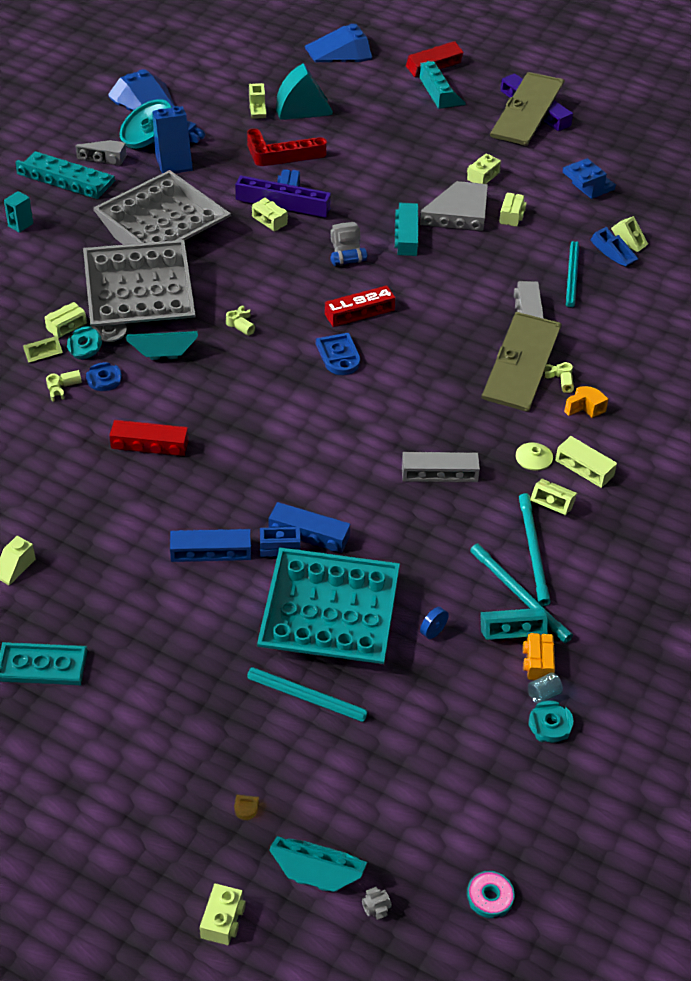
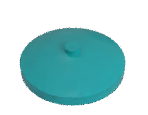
[120,99,172,148]

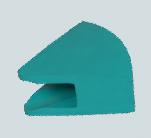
[276,63,333,120]

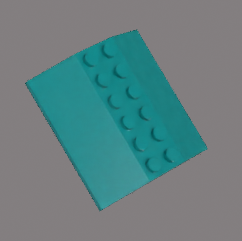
[257,547,400,664]

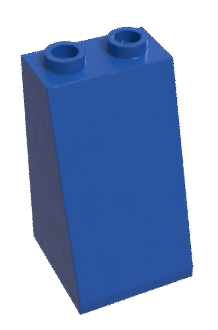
[152,106,193,174]

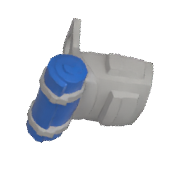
[331,222,368,266]

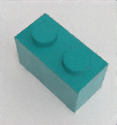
[4,191,33,233]

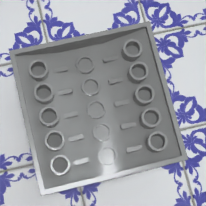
[94,170,231,245]
[83,240,195,327]

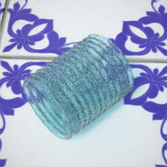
[528,672,563,704]

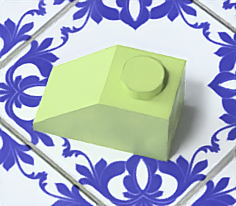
[611,216,648,252]
[0,536,36,585]

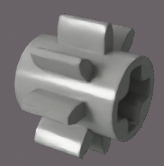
[362,887,391,920]

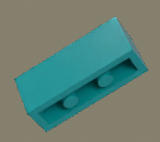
[481,608,547,640]

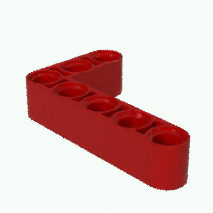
[247,129,327,166]

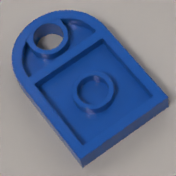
[316,333,360,375]

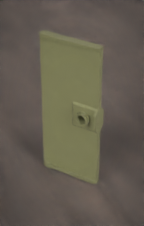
[490,72,565,146]
[482,312,562,412]

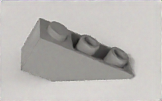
[76,140,127,166]

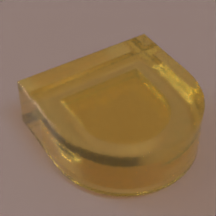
[234,795,259,820]

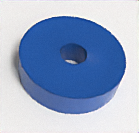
[420,607,449,639]

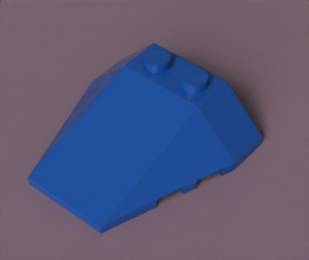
[305,24,372,62]
[108,69,175,110]

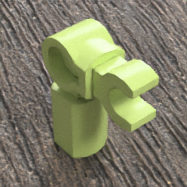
[226,306,255,336]
[544,362,574,393]
[46,370,82,402]

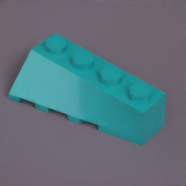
[420,61,466,109]

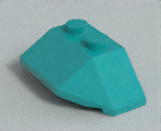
[126,331,198,360]
[270,836,367,892]

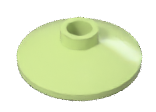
[516,443,553,471]

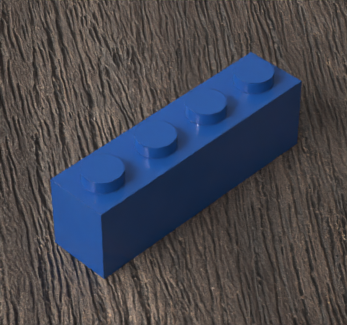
[268,502,351,553]
[170,529,251,562]

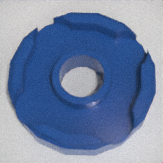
[86,362,122,391]

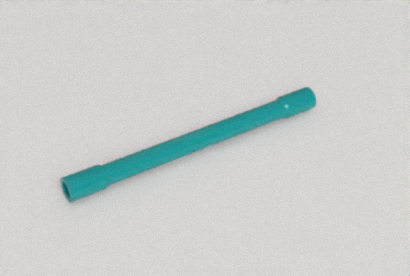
[519,493,551,606]
[470,543,573,643]

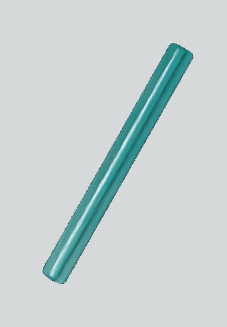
[566,241,579,308]
[248,667,367,722]

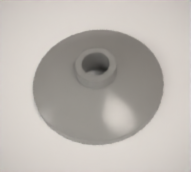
[92,324,127,342]

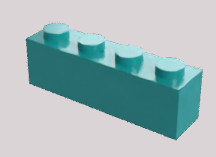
[395,203,418,256]

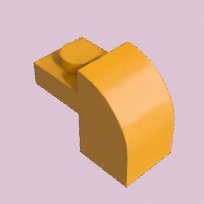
[564,386,609,418]

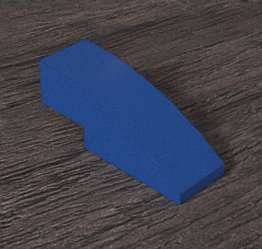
[590,227,638,267]

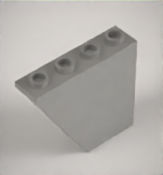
[420,181,488,231]

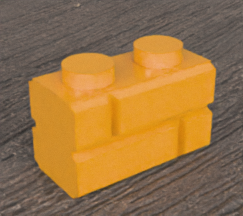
[523,633,555,681]

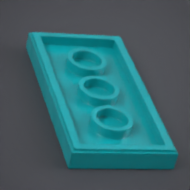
[0,642,88,685]

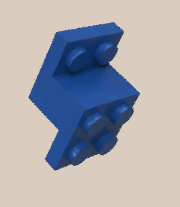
[563,158,616,199]

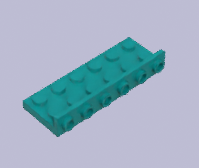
[15,151,115,199]

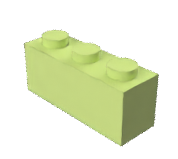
[555,436,617,488]

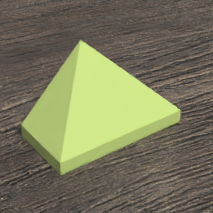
[23,336,63,363]

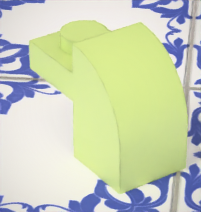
[249,83,266,119]

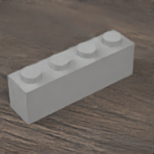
[514,281,543,318]
[402,452,480,482]

